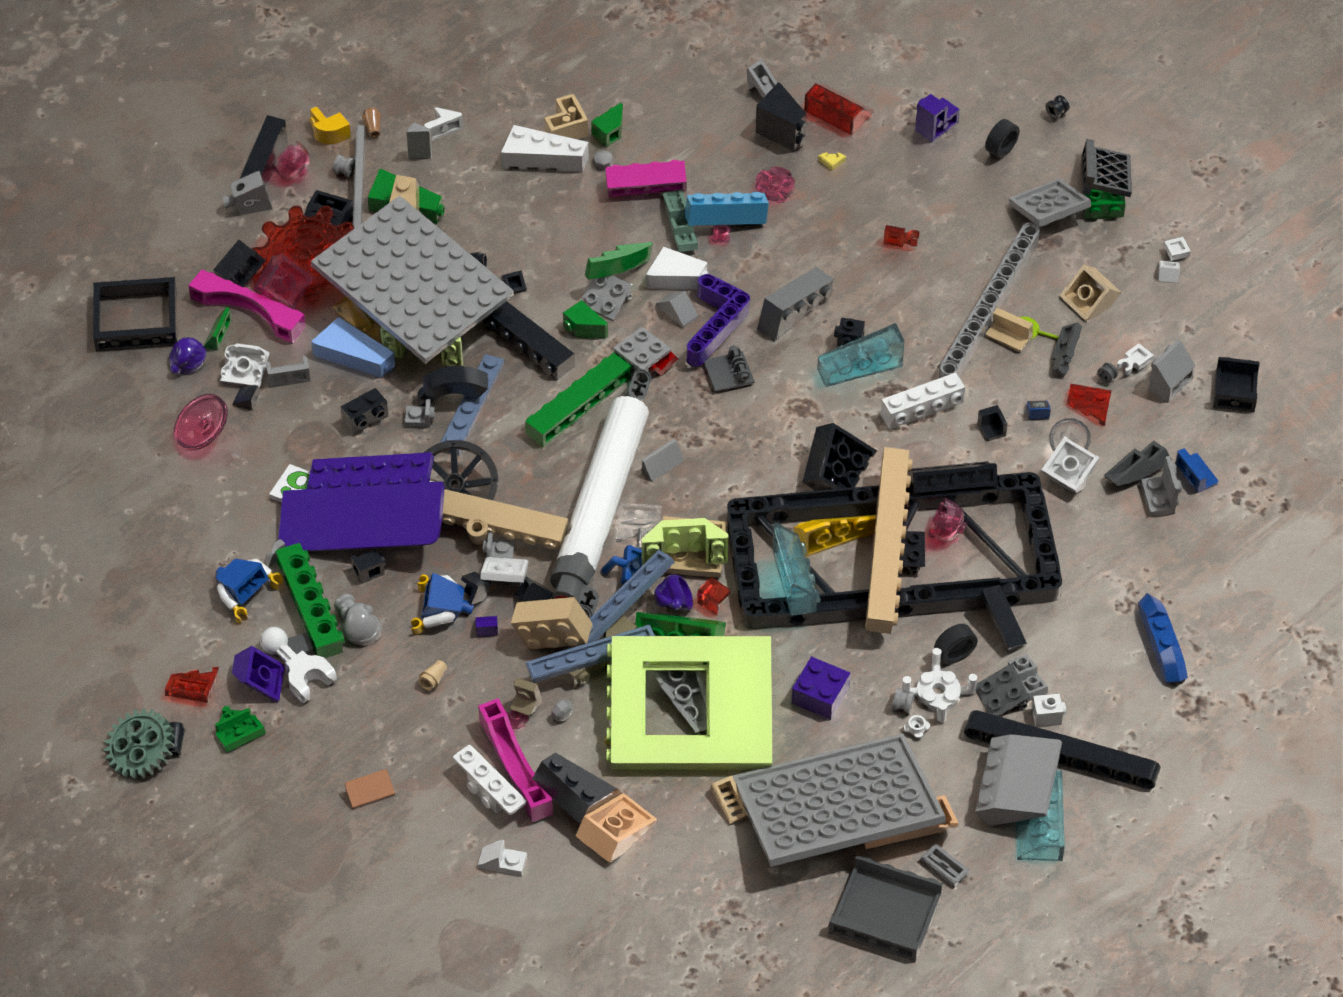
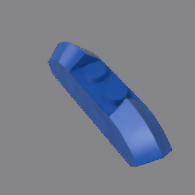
[1138,593,1188,682]

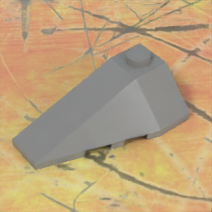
[653,671,707,734]

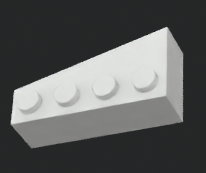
[501,125,589,172]

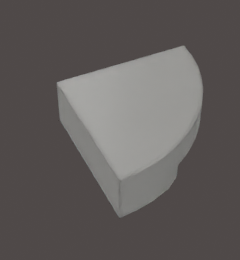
[265,539,285,567]

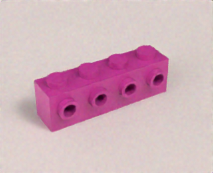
[606,160,687,197]

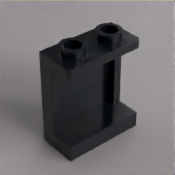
[1213,357,1260,412]

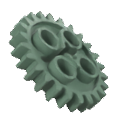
[104,708,175,779]

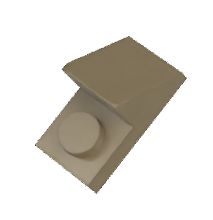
[511,678,543,715]

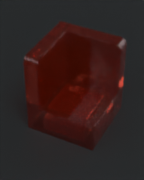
[697,577,730,616]

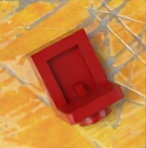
[648,352,678,376]

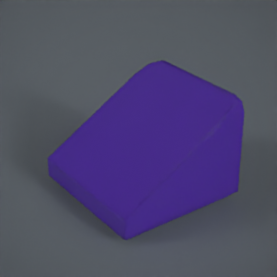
[475,616,498,637]

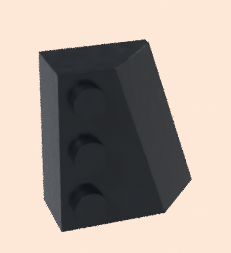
[802,423,877,491]
[532,752,622,824]

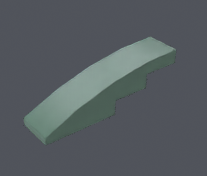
[662,189,698,252]

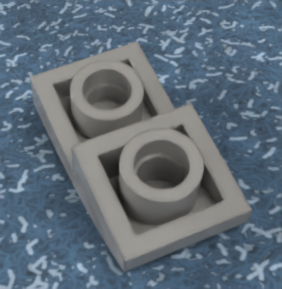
[1008,654,1048,700]

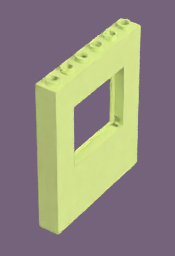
[607,636,772,770]

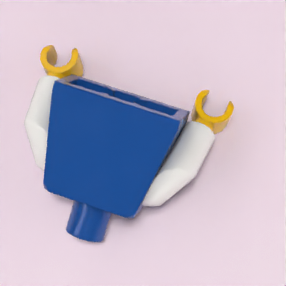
[215,559,283,624]
[411,573,474,635]

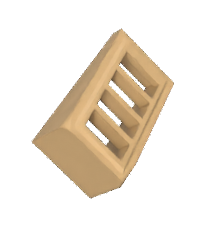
[710,776,748,825]

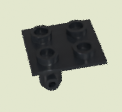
[213,239,266,287]
[899,531,925,575]

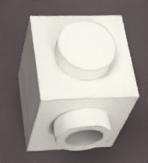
[1032,694,1066,727]

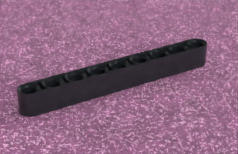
[964,710,1161,789]

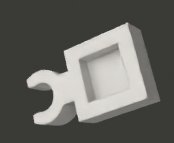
[1117,343,1154,376]

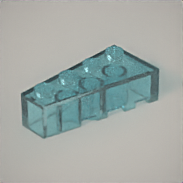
[817,323,905,387]

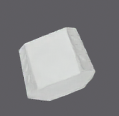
[220,343,270,387]

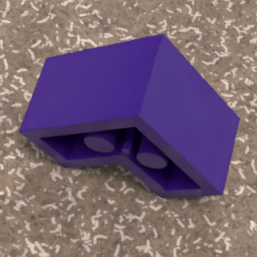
[915,94,960,142]

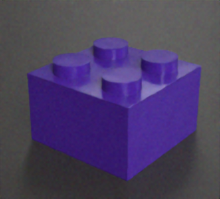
[791,656,851,720]

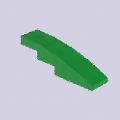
[585,242,653,280]

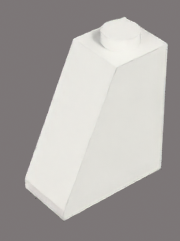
[646,247,709,289]

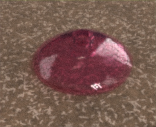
[174,394,228,451]

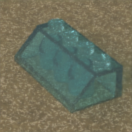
[773,523,820,615]
[1016,770,1065,861]

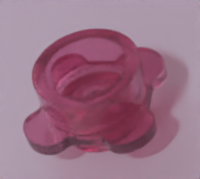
[711,225,731,243]
[506,710,529,729]

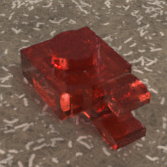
[883,225,920,248]

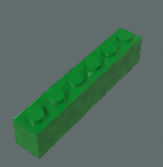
[525,352,631,447]

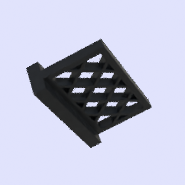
[1081,139,1132,197]
[907,461,998,493]

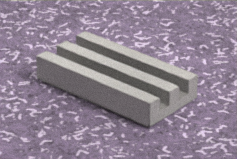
[920,843,970,888]

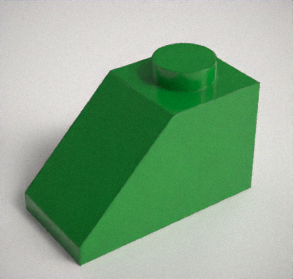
[563,300,608,339]

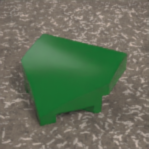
[215,706,266,752]

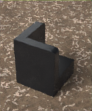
[977,405,1008,441]
[461,572,492,605]
[515,576,553,602]

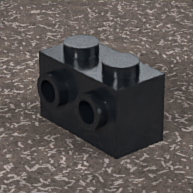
[340,388,388,435]

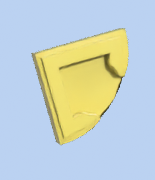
[818,152,846,170]

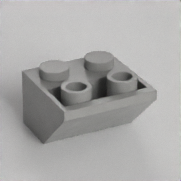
[1149,340,1195,402]

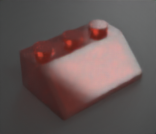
[804,83,874,135]

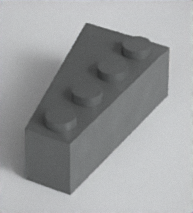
[757,267,835,342]

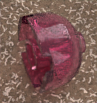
[272,141,310,180]
[928,498,967,542]

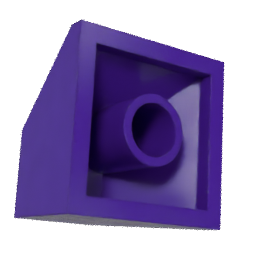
[232,646,285,703]

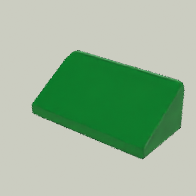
[204,307,232,351]

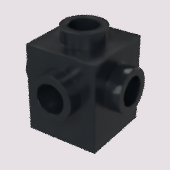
[834,317,865,350]

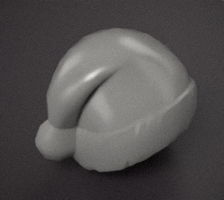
[342,602,382,646]

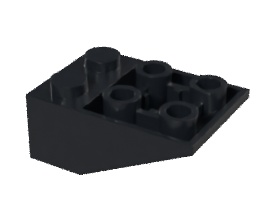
[293,190,353,255]

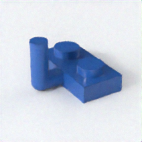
[601,545,642,584]

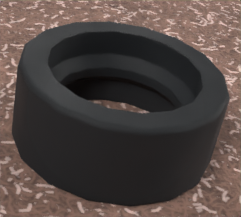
[985,119,1020,158]
[934,624,978,664]

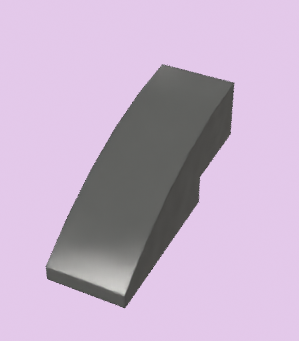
[1104,440,1172,486]

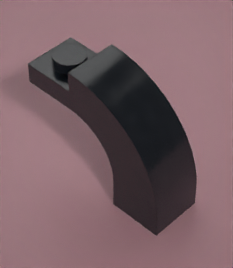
[417,366,488,406]

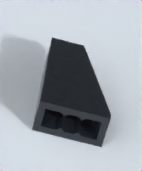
[240,115,289,186]

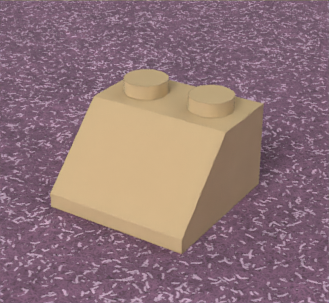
[1059,264,1121,321]

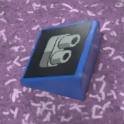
[1027,400,1051,419]

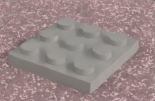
[1009,178,1091,227]

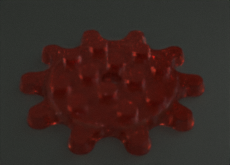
[251,206,354,304]

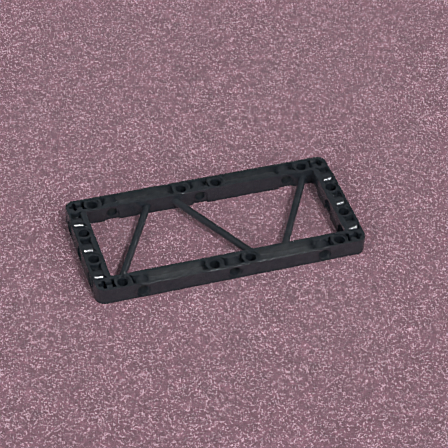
[727,472,1062,629]

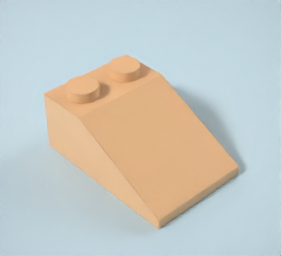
[576,793,657,863]

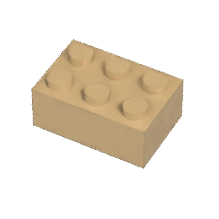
[511,597,593,650]

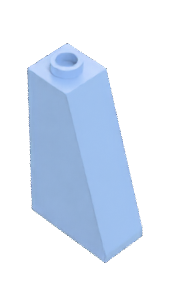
[311,317,395,378]

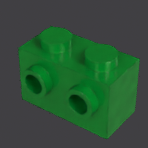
[1083,187,1126,218]

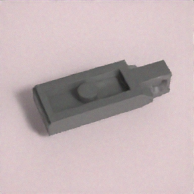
[1052,322,1082,377]

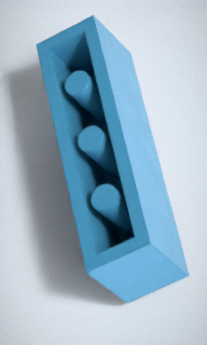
[685,192,769,226]

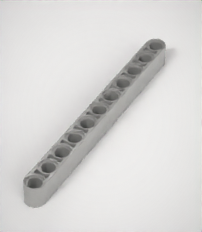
[939,223,1040,378]

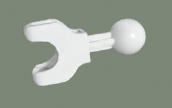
[260,627,337,703]

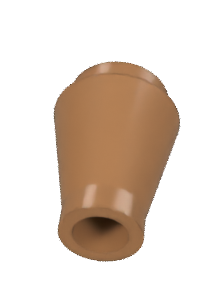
[362,108,381,138]

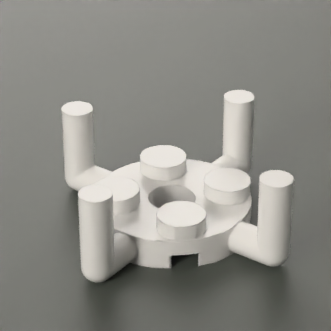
[902,648,977,723]

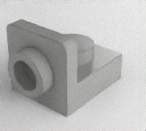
[405,399,435,428]
[483,532,515,559]

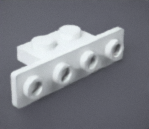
[453,745,526,815]

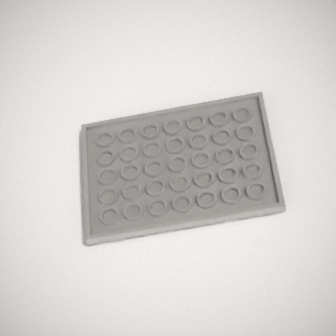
[311,196,514,364]
[733,733,946,867]

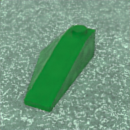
[635,612,726,665]

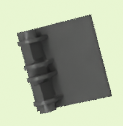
[704,345,755,392]
[976,663,1030,716]

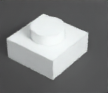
[1164,237,1191,261]

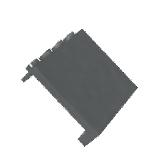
[828,855,943,962]

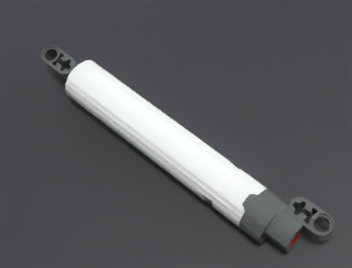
[550,369,652,619]

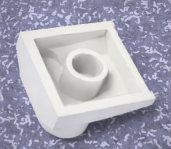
[1042,436,1100,493]

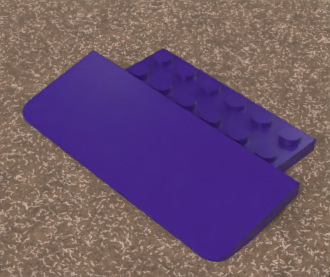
[278,452,445,551]

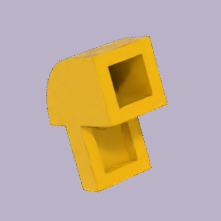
[309,106,351,144]

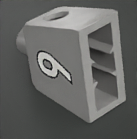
[222,171,273,215]

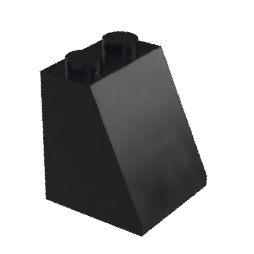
[756,82,807,152]

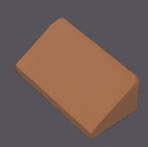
[345,769,395,809]

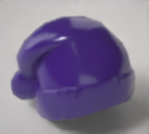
[169,337,206,374]
[654,574,693,611]

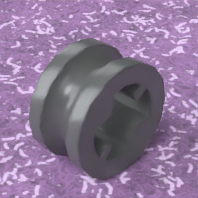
[1097,362,1118,383]

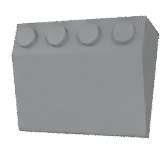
[975,734,1062,826]

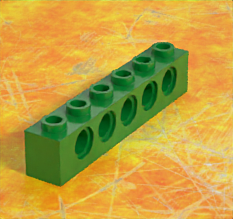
[275,543,345,658]

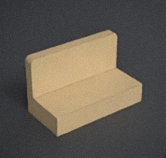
[986,308,1033,352]

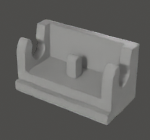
[266,356,311,388]

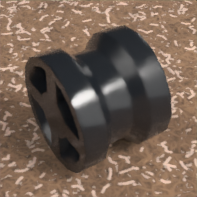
[1045,95,1070,119]

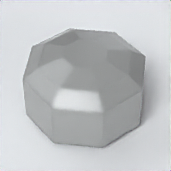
[593,150,613,170]
[551,700,573,722]

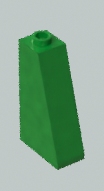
[368,169,445,224]

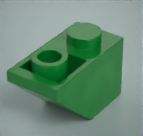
[591,103,623,148]

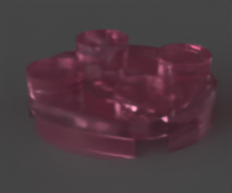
[755,167,795,203]

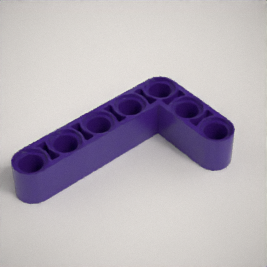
[686,274,750,367]

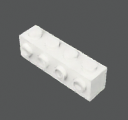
[881,373,965,429]

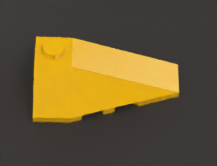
[793,515,876,558]

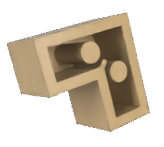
[544,94,589,139]

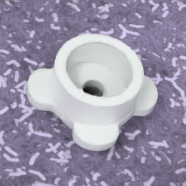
[904,715,930,739]

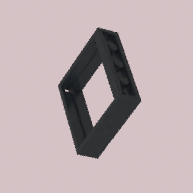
[93,277,178,351]

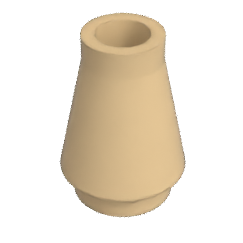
[418,660,447,691]

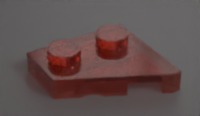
[1067,384,1112,426]
[165,667,220,703]

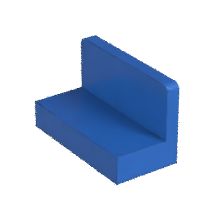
[1175,448,1219,493]

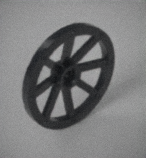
[424,440,499,526]

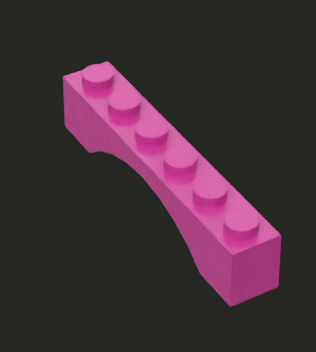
[188,269,306,344]
[478,698,553,823]

